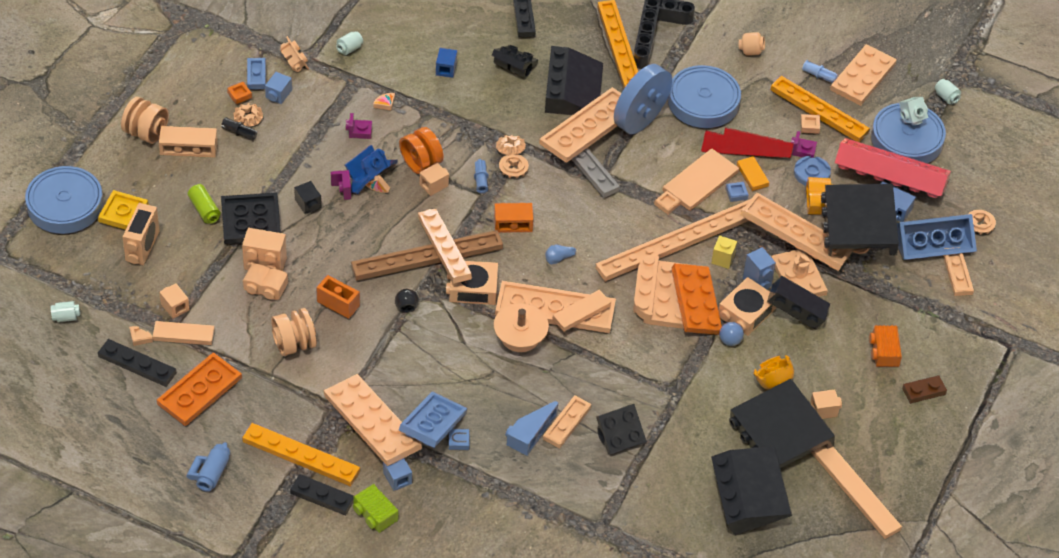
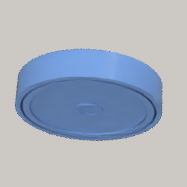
[614,64,672,134]
[668,65,741,128]
[871,103,946,163]
[25,166,103,234]

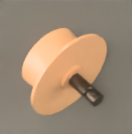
[494,303,549,352]

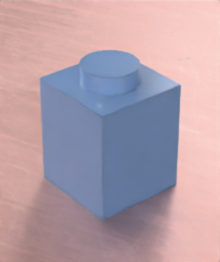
[265,72,292,104]
[383,458,412,491]

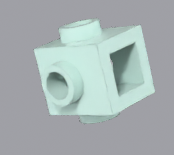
[899,97,928,125]

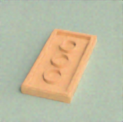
[662,148,739,211]

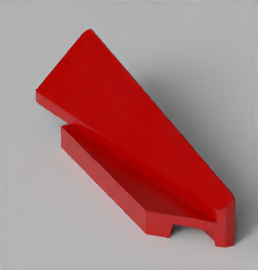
[701,127,794,158]

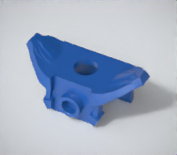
[344,145,398,194]

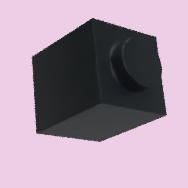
[294,181,322,214]

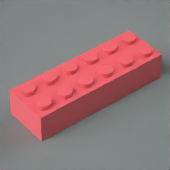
[835,138,951,198]

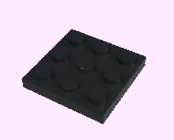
[221,192,281,244]

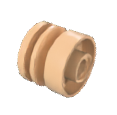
[121,97,169,144]
[271,308,316,356]

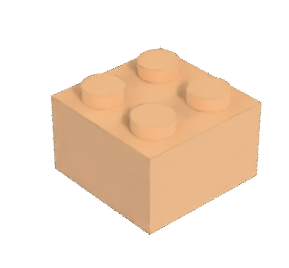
[242,228,287,271]

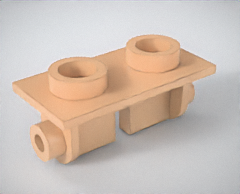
[280,36,309,72]

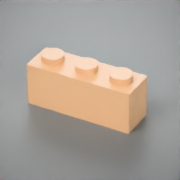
[159,126,218,157]

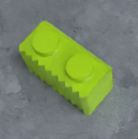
[353,484,398,533]

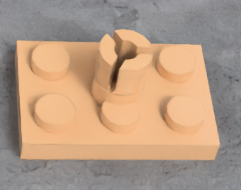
[771,249,828,297]

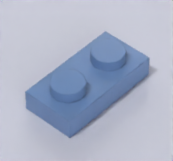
[247,58,266,89]

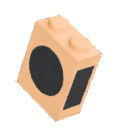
[123,203,160,265]
[446,261,498,305]
[718,277,776,336]

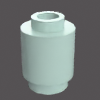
[336,31,363,55]
[935,79,961,104]
[51,301,80,322]

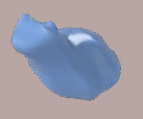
[545,244,576,265]

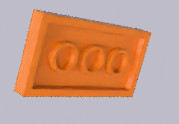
[671,263,722,335]
[157,352,242,426]

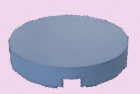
[794,156,831,186]

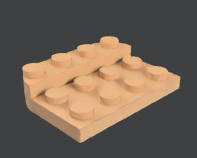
[633,255,690,329]

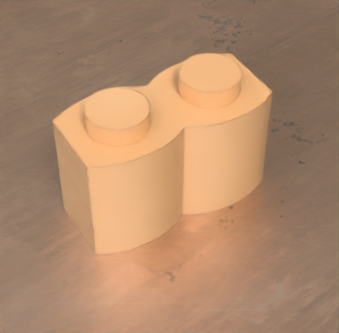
[243,264,288,300]

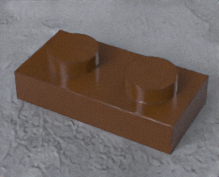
[902,375,947,404]

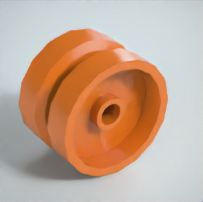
[399,127,444,174]

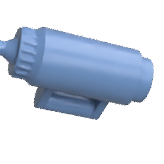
[186,442,230,492]

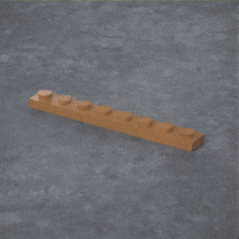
[351,230,503,281]

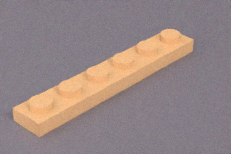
[418,209,472,284]

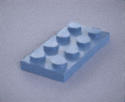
[399,391,467,448]

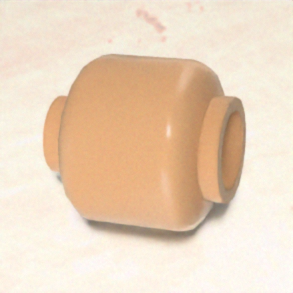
[739,32,765,56]

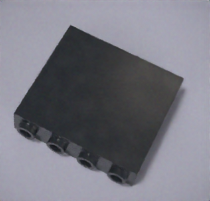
[821,184,899,256]
[729,379,835,468]

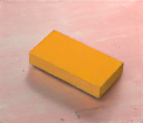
[737,156,769,191]

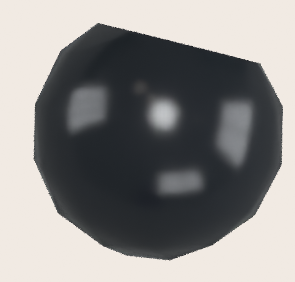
[395,288,419,313]

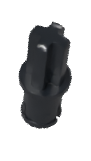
[221,117,258,140]

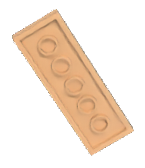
[539,87,621,163]
[740,193,854,271]
[495,281,616,333]
[324,374,422,466]

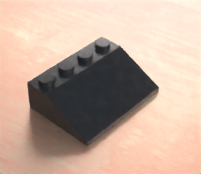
[545,46,603,115]
[711,446,793,535]

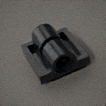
[492,45,538,78]
[596,404,647,455]

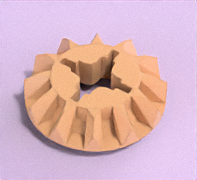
[233,102,263,127]
[496,135,526,155]
[499,154,529,179]
[969,210,996,235]

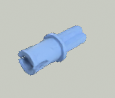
[802,60,837,83]

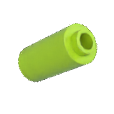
[187,184,221,224]

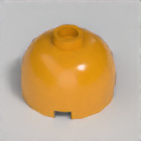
[753,355,794,390]

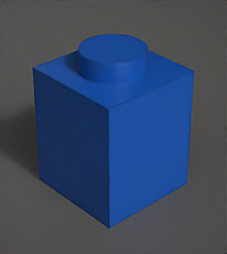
[436,48,457,78]

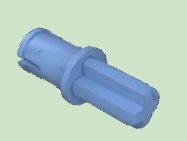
[474,159,489,193]

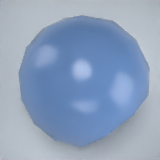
[719,322,744,346]

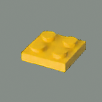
[98,190,149,230]

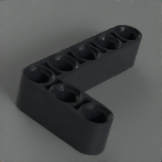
[634,0,695,69]

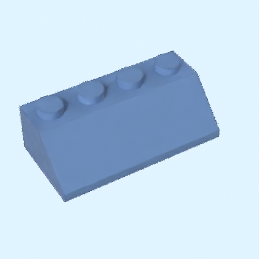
[897,214,977,260]

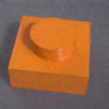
[227,82,252,104]

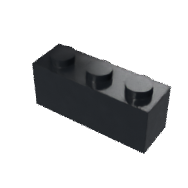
[767,276,830,329]

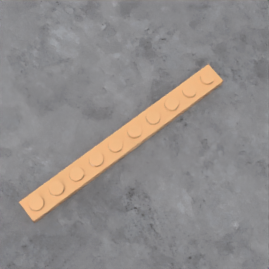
[595,199,751,281]

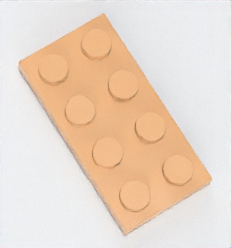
[830,44,897,106]

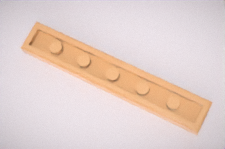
[811,445,902,539]

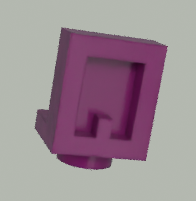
[346,113,372,139]
[791,131,817,158]
[331,170,351,200]

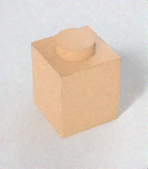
[419,163,449,196]
[159,283,190,319]
[810,389,842,419]

